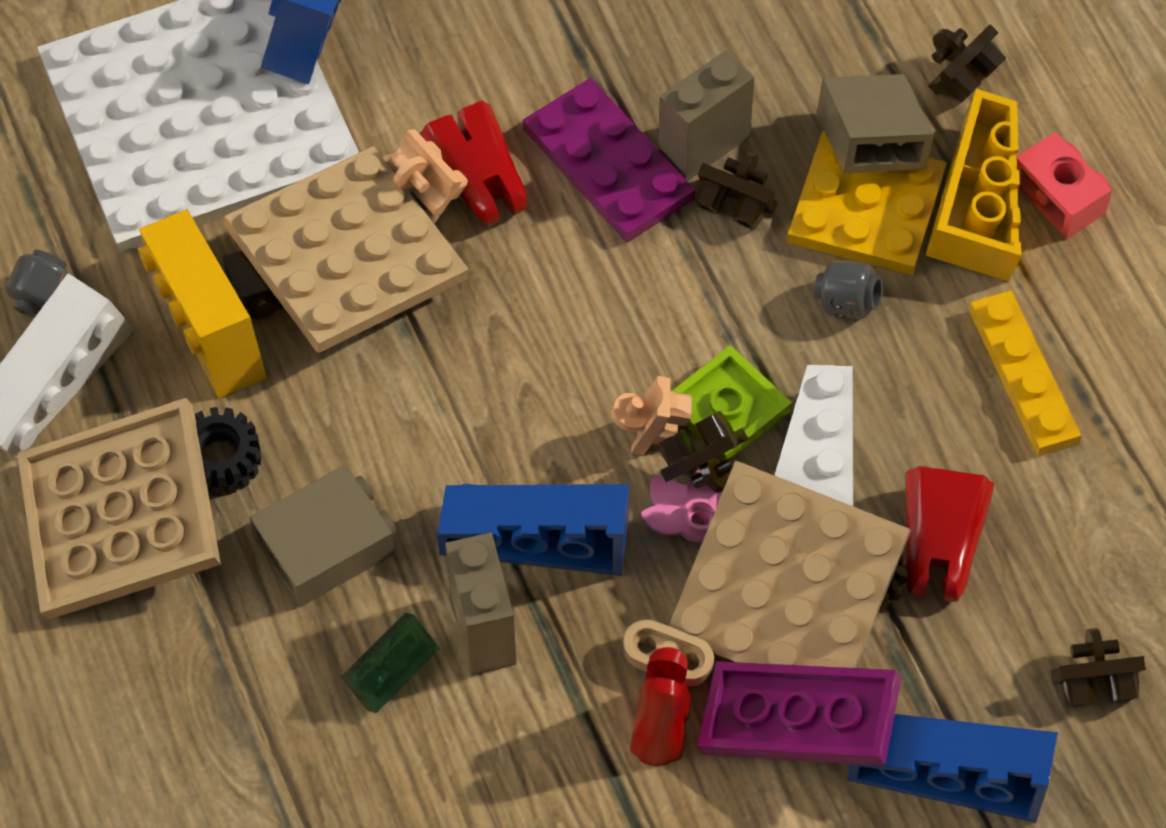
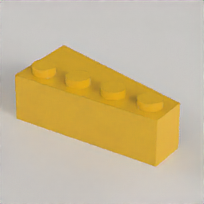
[925,89,1022,282]
[137,209,267,399]

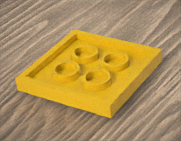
[787,130,947,276]

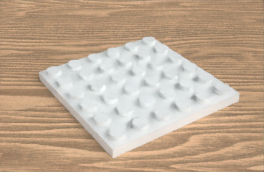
[37,0,359,253]

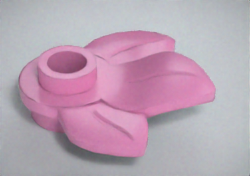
[640,468,722,543]

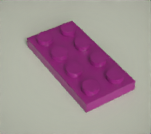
[523,77,695,243]
[697,661,902,766]

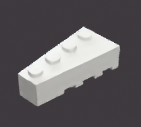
[0,273,135,459]
[775,365,853,506]

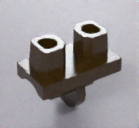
[928,24,1006,103]
[696,152,778,230]
[659,411,749,493]
[1051,628,1146,708]

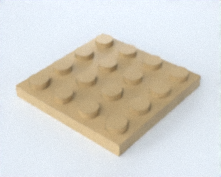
[224,146,469,353]
[17,398,221,620]
[669,460,911,668]

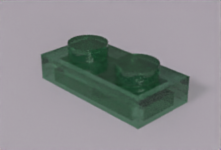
[341,613,440,713]

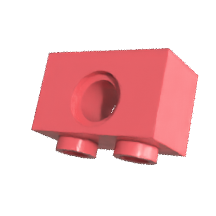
[1017,132,1112,239]

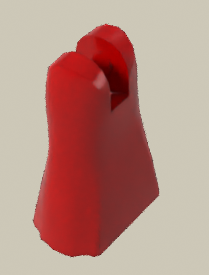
[419,101,527,226]
[905,466,994,602]
[629,647,692,766]

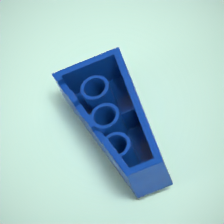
[260,0,341,84]
[437,484,629,576]
[847,714,1058,823]

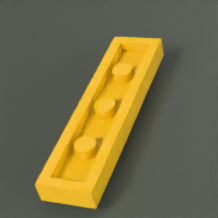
[969,290,1082,457]

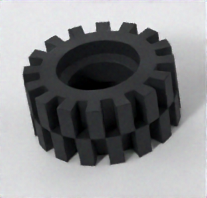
[195,407,262,496]

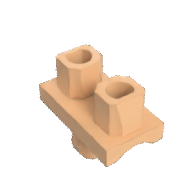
[387,129,468,215]
[611,376,692,455]

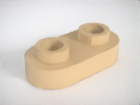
[623,620,714,687]

